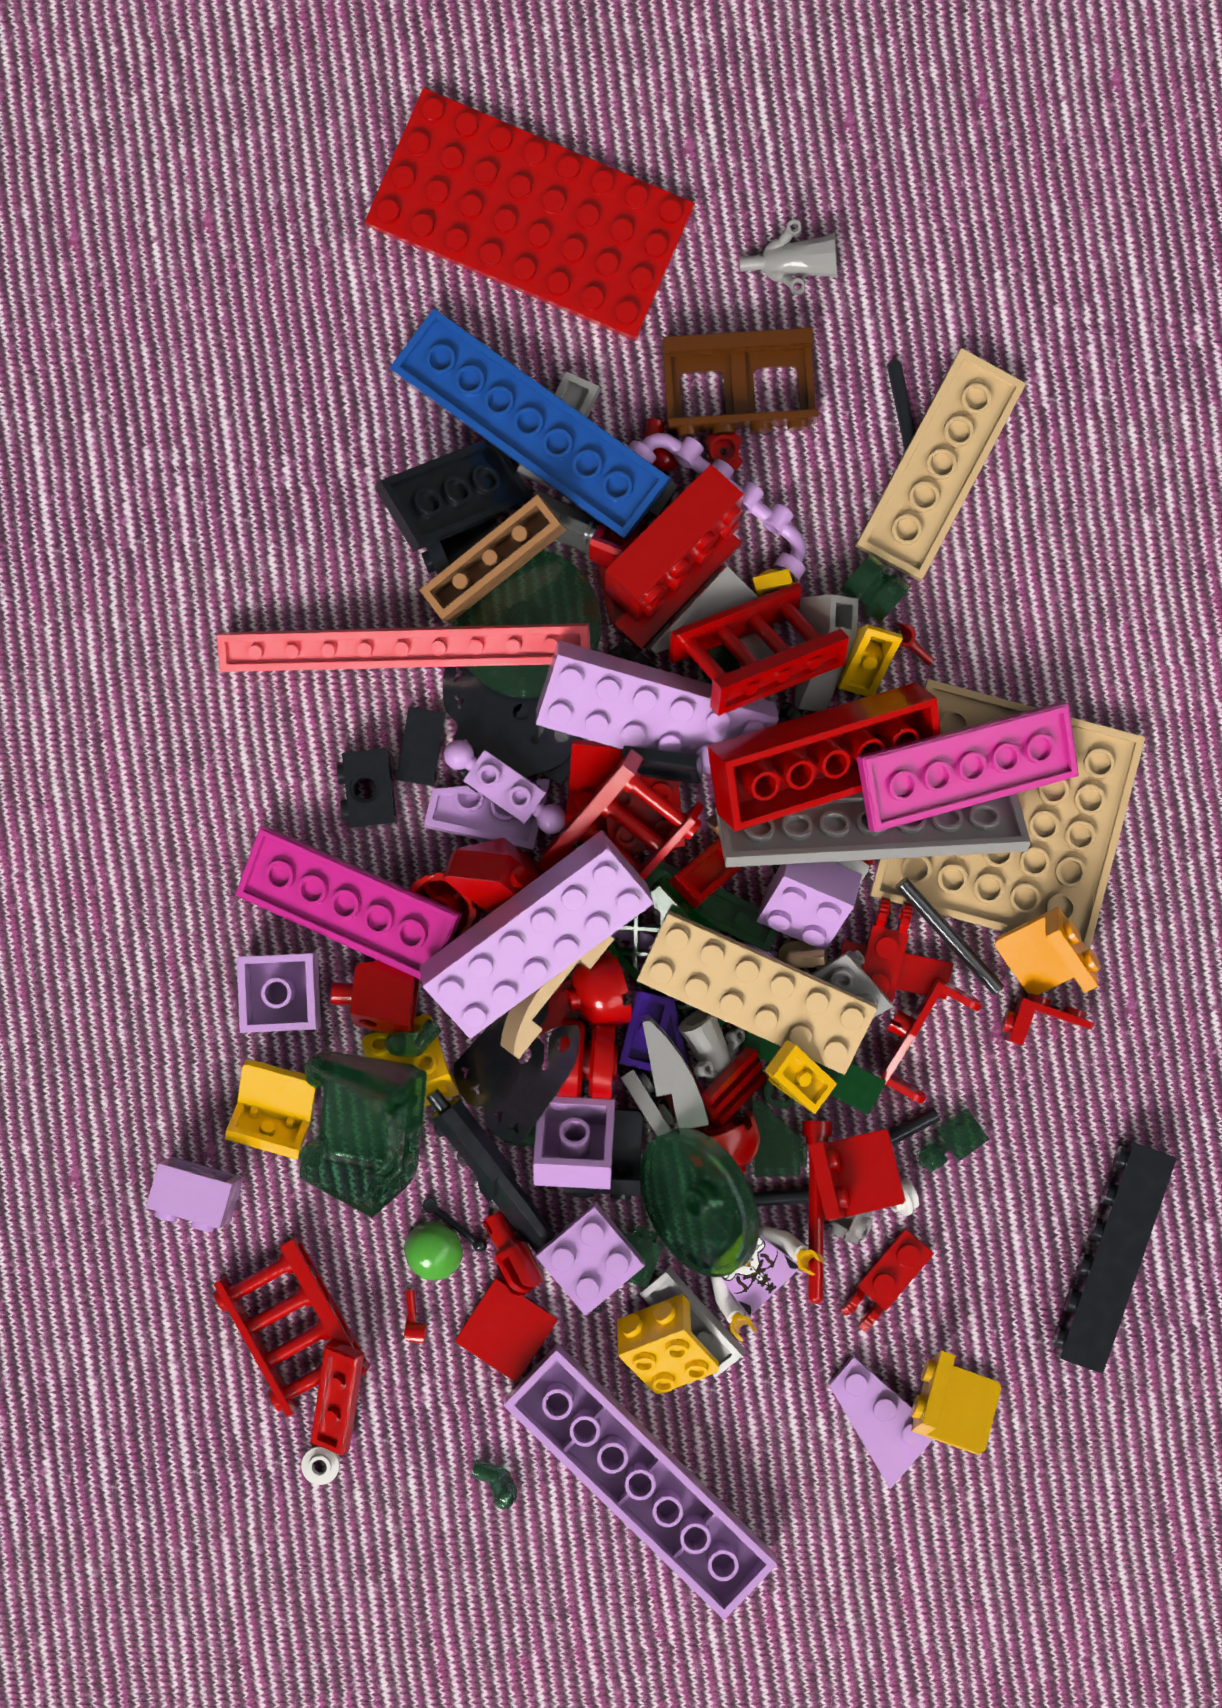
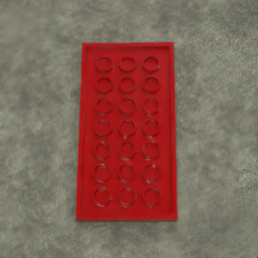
[364,87,695,341]

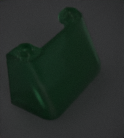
[299,1050,427,1218]

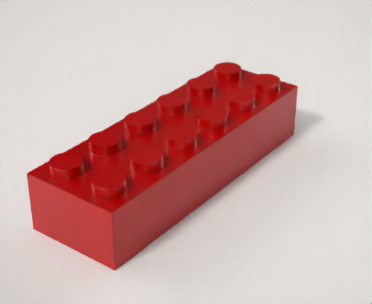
[707,682,941,832]

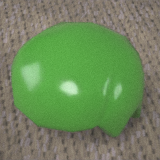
[403,1220,463,1281]

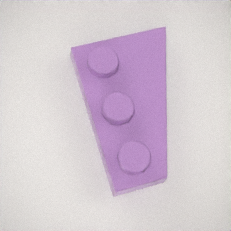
[424,778,550,852]
[828,1355,933,1489]

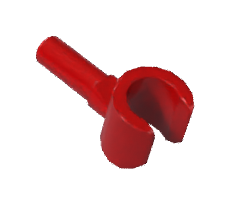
[895,622,935,666]
[404,1290,427,1344]

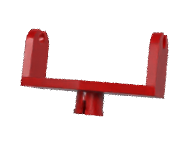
[879,977,982,1104]

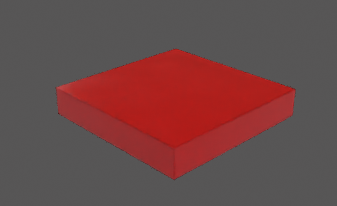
[454,1277,559,1383]

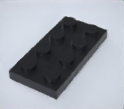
[374,439,533,552]

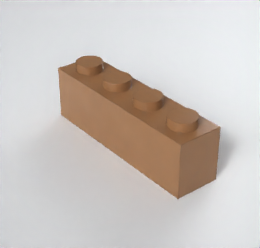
[419,494,568,623]

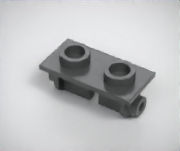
[531,490,600,555]

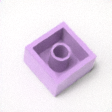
[756,862,862,950]
[237,953,321,1033]
[533,1096,615,1189]
[145,1157,244,1232]
[536,1202,645,1316]

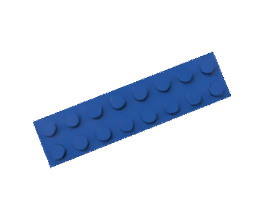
[389,308,671,540]

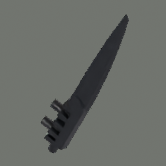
[426,1088,601,1314]

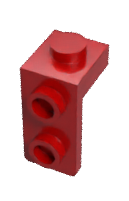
[1001,993,1094,1046]

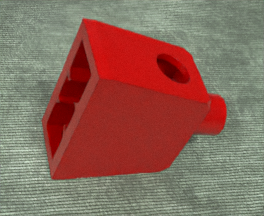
[331,961,420,1038]

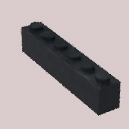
[1051,1140,1177,1374]

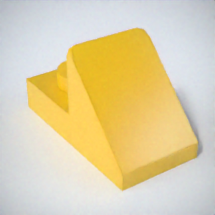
[838,624,903,697]
[764,1040,837,1114]

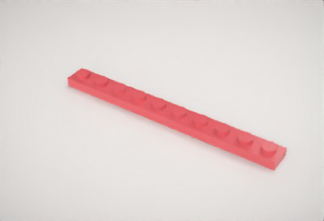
[217,623,590,672]

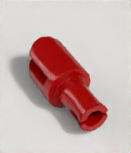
[482,1211,544,1298]

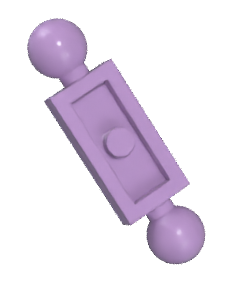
[444,740,566,834]

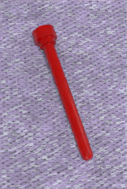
[802,1121,832,1304]

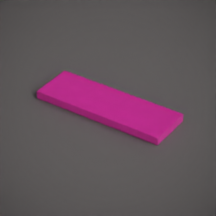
[857,702,1079,832]
[235,826,463,979]

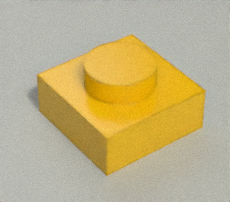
[752,569,793,597]

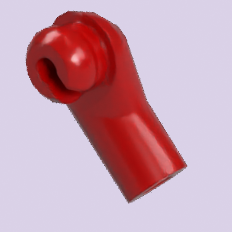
[643,418,678,472]

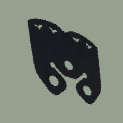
[443,664,582,793]
[453,1001,580,1143]

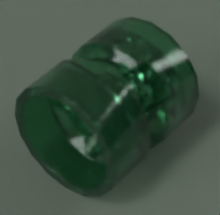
[840,553,911,624]

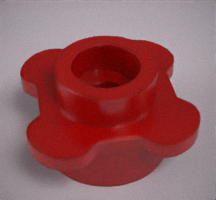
[705,434,742,470]

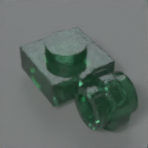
[917,1108,990,1172]

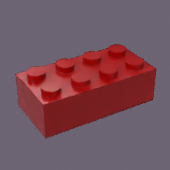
[605,464,744,622]

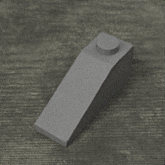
[644,566,759,653]

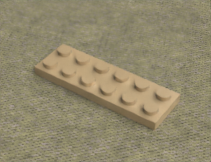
[855,348,1026,582]
[637,910,878,1075]

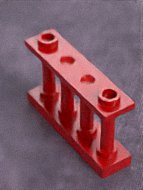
[668,583,849,716]
[536,749,704,880]
[213,1235,370,1417]

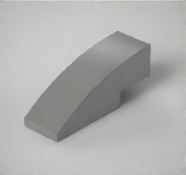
[641,1014,709,1130]

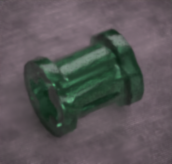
[762,1077,795,1109]

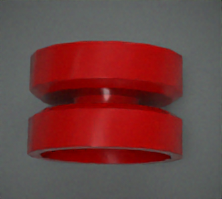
[558,1019,618,1099]

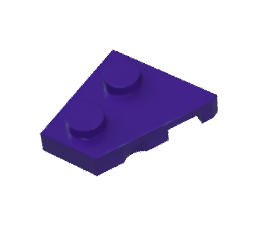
[619,989,688,1071]

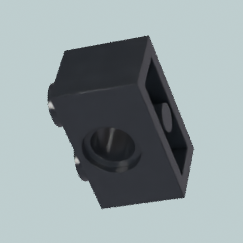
[337,748,398,829]

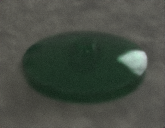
[452,550,602,698]
[640,1128,759,1277]

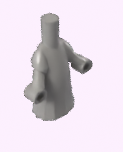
[739,219,838,295]
[678,1009,745,1093]

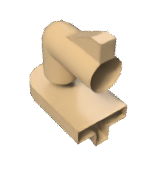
[778,940,828,969]

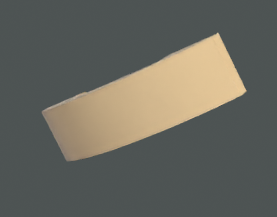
[500,936,614,1059]

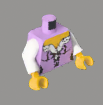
[708,1222,824,1342]

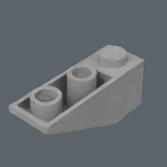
[795,594,859,712]

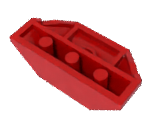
[442,837,545,914]

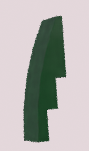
[739,1029,886,1115]

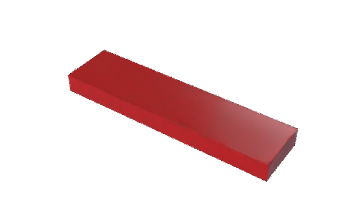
[613,534,742,651]

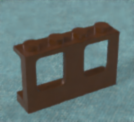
[662,327,818,438]

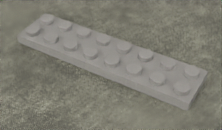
[715,792,1031,867]

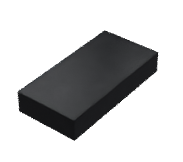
[396,707,446,787]
[621,746,703,784]

